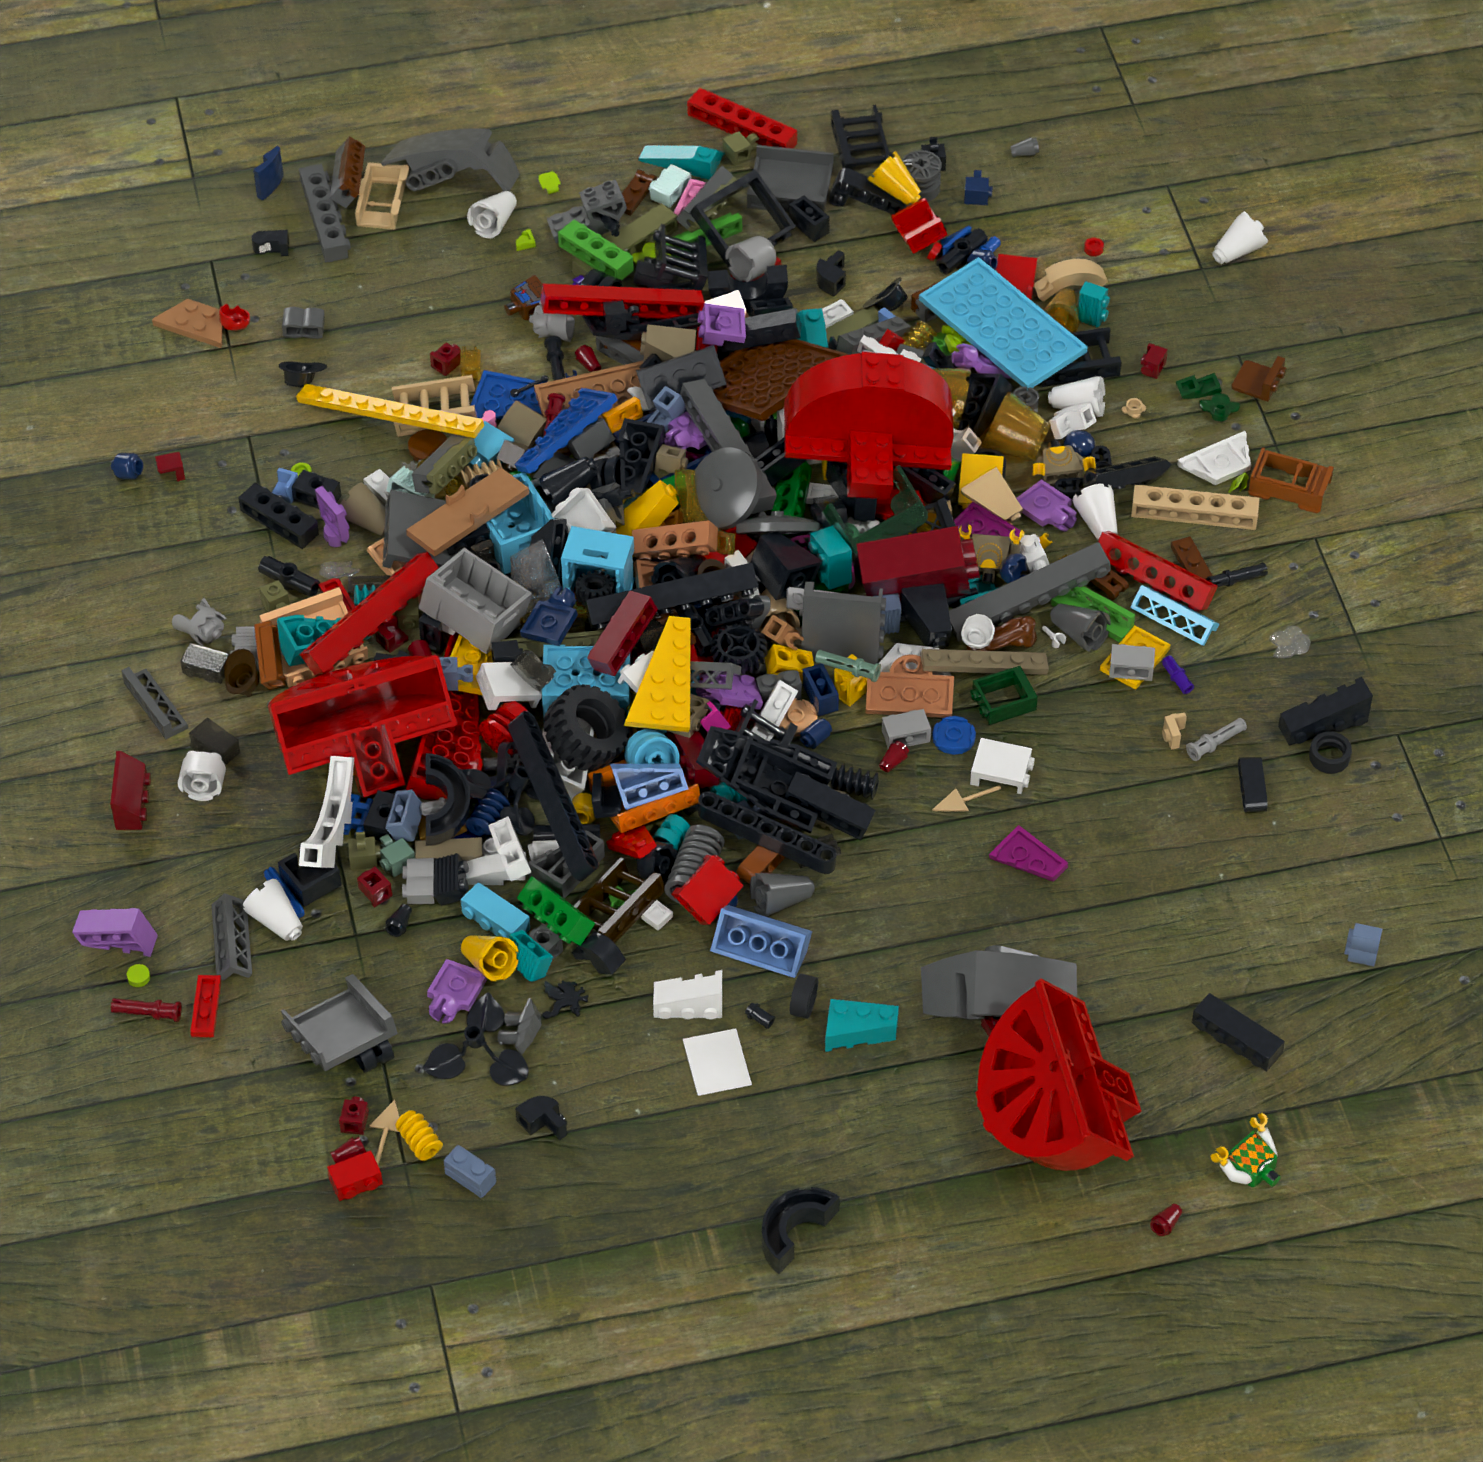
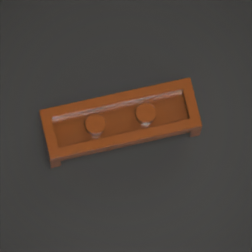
[254,620,286,690]

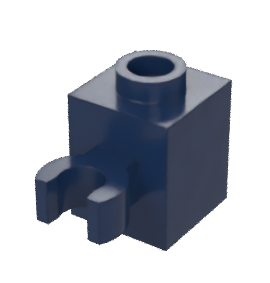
[964,170,993,205]

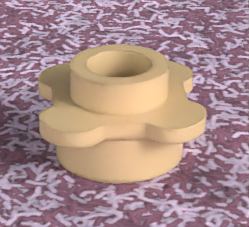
[1122,398,1146,419]

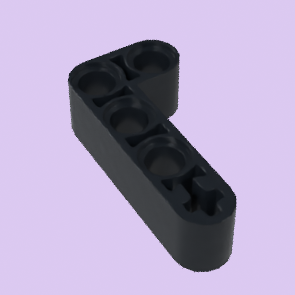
[828,168,908,215]

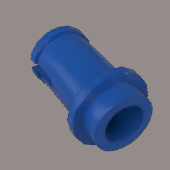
[979,236,1001,252]

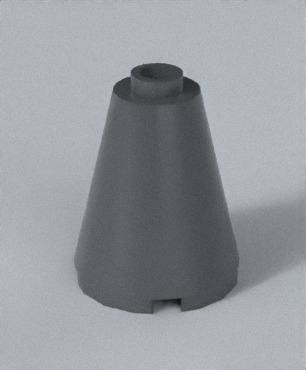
[1050,603,1111,652]
[750,872,815,917]

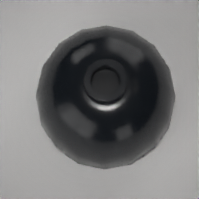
[636,841,678,886]

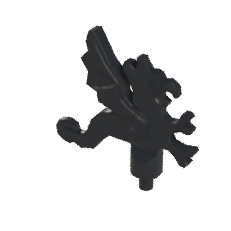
[542,980,589,1019]

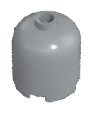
[725,236,776,282]

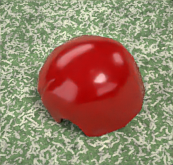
[219,304,250,331]

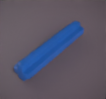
[264,867,305,918]

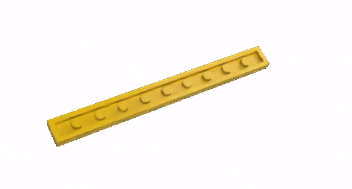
[296,384,484,438]

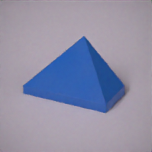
[940,226,972,256]

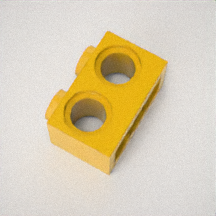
[765,644,814,684]

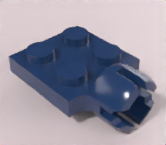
[520,586,578,646]

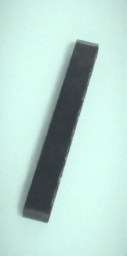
[508,711,599,881]

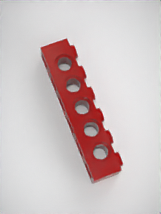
[687,88,797,149]
[1098,531,1218,611]

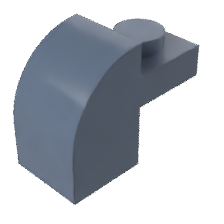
[647,386,685,433]

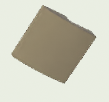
[497,400,547,448]

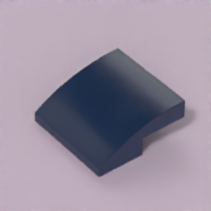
[253,146,284,201]

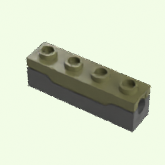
[676,166,738,233]
[412,434,477,494]

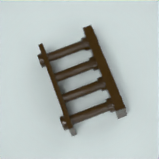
[574,857,665,943]

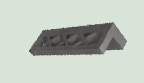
[690,661,741,690]
[121,667,188,740]
[211,893,252,981]

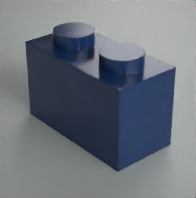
[803,664,839,717]

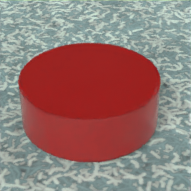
[1084,238,1104,257]
[926,241,942,261]

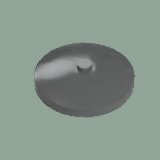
[688,447,762,530]
[736,511,820,534]

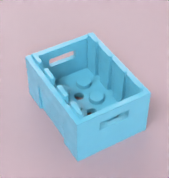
[486,472,555,575]
[561,526,636,616]
[542,645,631,718]

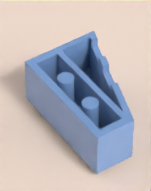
[610,763,688,810]

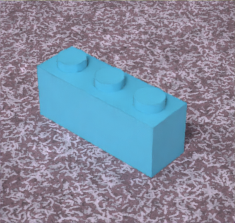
[461,882,530,938]

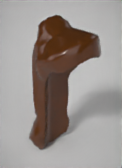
[966,616,1037,651]

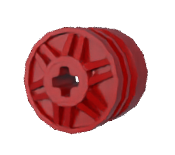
[479,701,527,754]

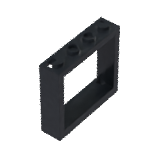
[689,169,796,268]

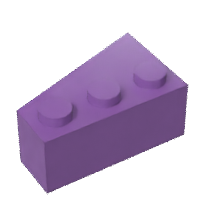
[72,908,158,957]

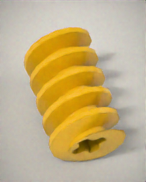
[395,1110,443,1161]

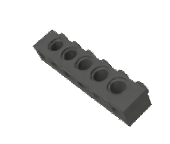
[299,164,351,263]

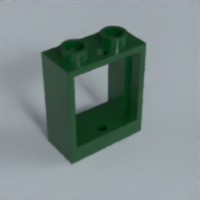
[970,666,1038,725]

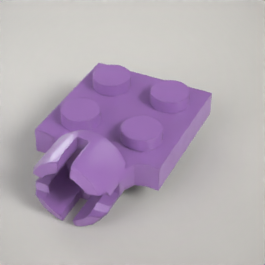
[952,343,1010,378]
[664,411,707,450]
[1016,479,1077,531]
[315,486,349,547]
[696,673,763,710]
[427,959,487,1024]

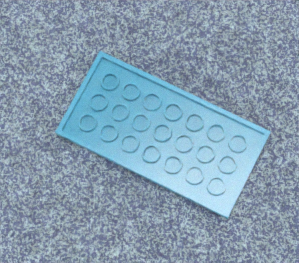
[919,257,1088,391]

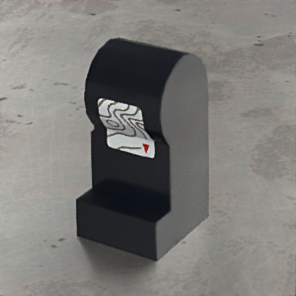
[251,230,289,256]

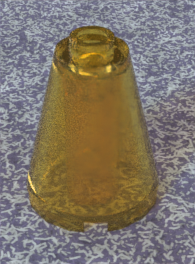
[1043,288,1079,333]

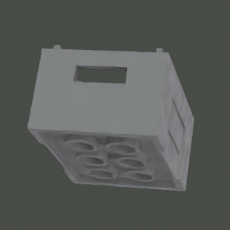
[419,548,532,654]

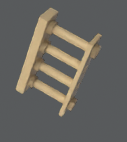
[392,375,477,437]

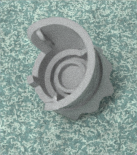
[529,301,575,342]
[172,598,227,647]

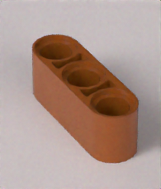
[736,841,787,884]

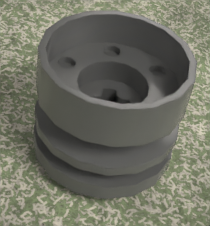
[902,150,941,202]

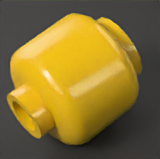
[572,793,595,824]

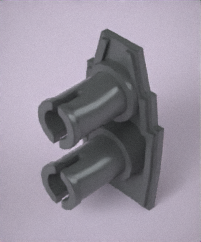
[498,998,542,1055]

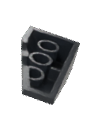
[957,373,1014,438]
[619,418,666,496]

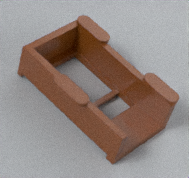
[1248,448,1334,513]

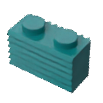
[1077,281,1110,328]
[508,930,553,982]

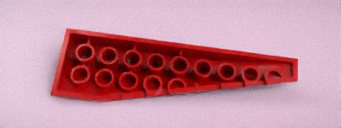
[406,632,482,799]

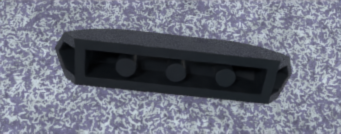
[1083,456,1172,491]

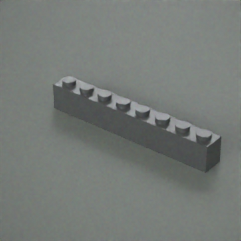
[680,379,777,514]
[949,542,1111,642]

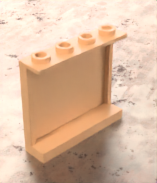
[259,587,368,688]

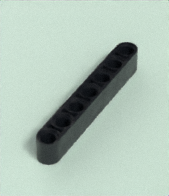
[698,792,837,874]

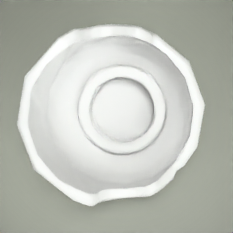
[961,614,995,649]

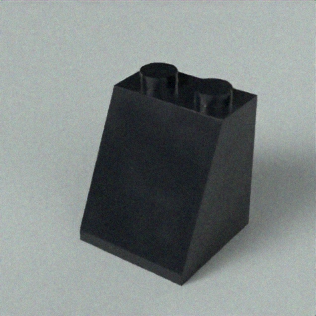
[750,531,822,600]
[900,583,952,649]

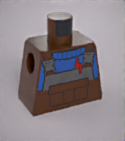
[504,275,543,320]

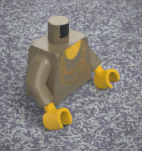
[1032,440,1096,486]
[959,525,1024,584]

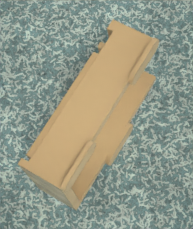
[355,163,409,229]

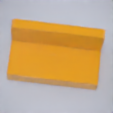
[602,396,643,434]

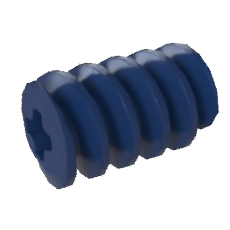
[466,789,510,836]

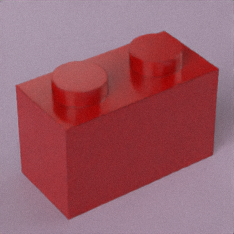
[327,1150,383,1201]

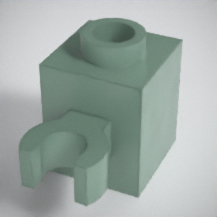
[379,834,415,878]

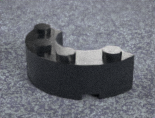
[708,265,788,313]
[426,753,470,846]
[762,1187,840,1274]

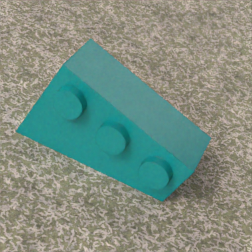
[825,999,899,1052]

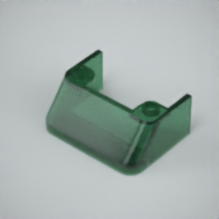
[823,465,928,556]

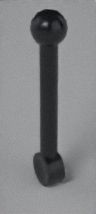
[510,375,549,398]

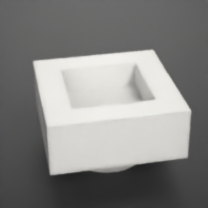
[641,900,673,930]

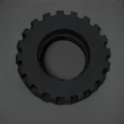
[543,684,630,771]

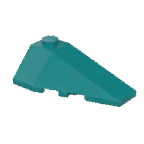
[638,145,724,180]
[798,308,828,348]
[277,615,371,667]

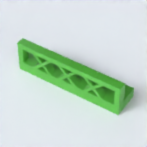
[666,213,742,258]
[1051,586,1135,642]

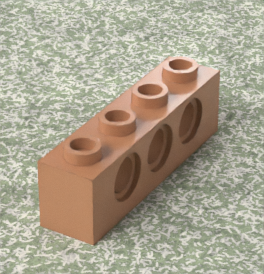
[632,520,718,561]

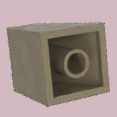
[640,325,696,362]

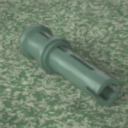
[815,649,881,682]

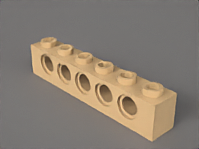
[1131,485,1259,530]

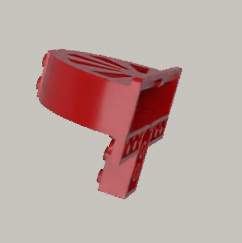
[784,352,954,500]
[268,654,457,797]
[975,978,1141,1171]

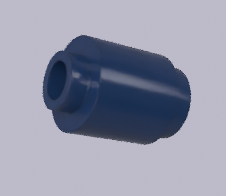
[800,718,832,749]

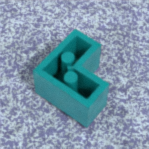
[808,526,852,590]

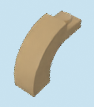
[1034,259,1108,302]

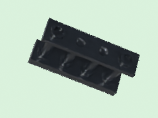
[831,105,894,170]
[652,223,708,291]
[1041,327,1122,387]
[735,699,798,745]

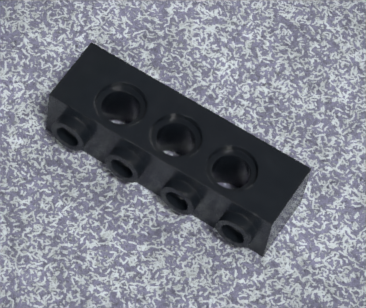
[238,483,319,549]

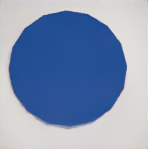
[932,716,976,755]

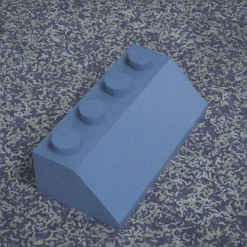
[710,905,812,978]

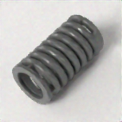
[664,825,725,904]

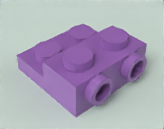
[698,303,746,346]

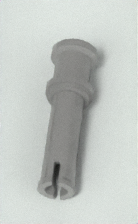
[1186,718,1247,761]

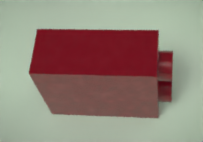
[857,526,980,599]

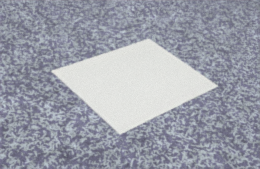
[683,1029,752,1096]

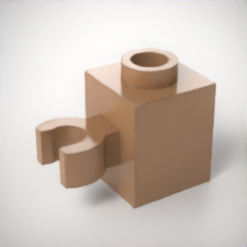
[761,615,804,651]

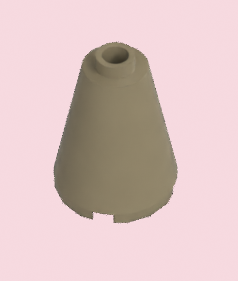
[340,482,385,537]

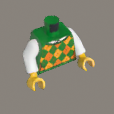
[1211,1113,1281,1187]

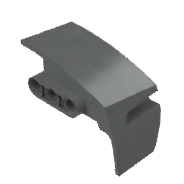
[381,128,520,192]
[921,945,1077,1020]

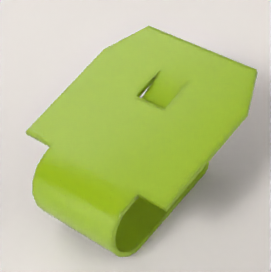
[538,171,561,194]
[1229,473,1249,493]

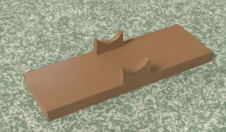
[406,467,529,557]

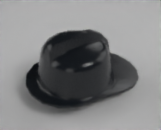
[863,277,908,311]
[279,361,327,387]

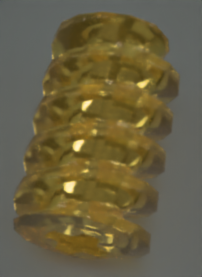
[901,321,937,349]

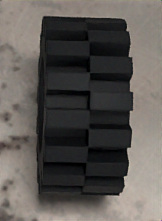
[575,570,614,606]

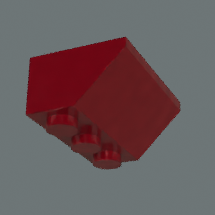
[110,751,151,830]

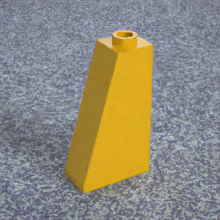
[616,480,679,558]

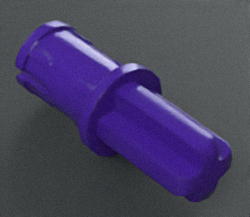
[1162,655,1195,694]

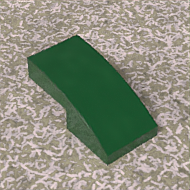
[1175,373,1222,399]

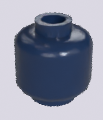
[967,249,998,270]
[111,452,143,480]

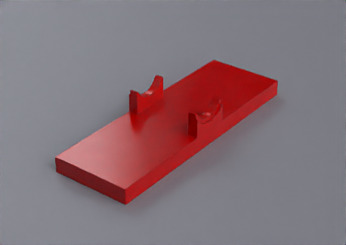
[996,254,1037,301]

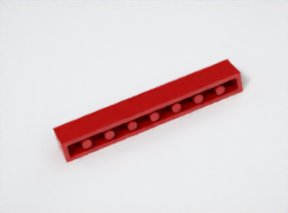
[541,284,705,319]
[299,551,439,675]

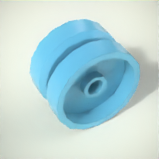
[624,729,680,764]

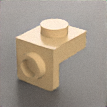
[1162,713,1187,750]

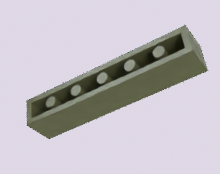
[572,204,678,277]

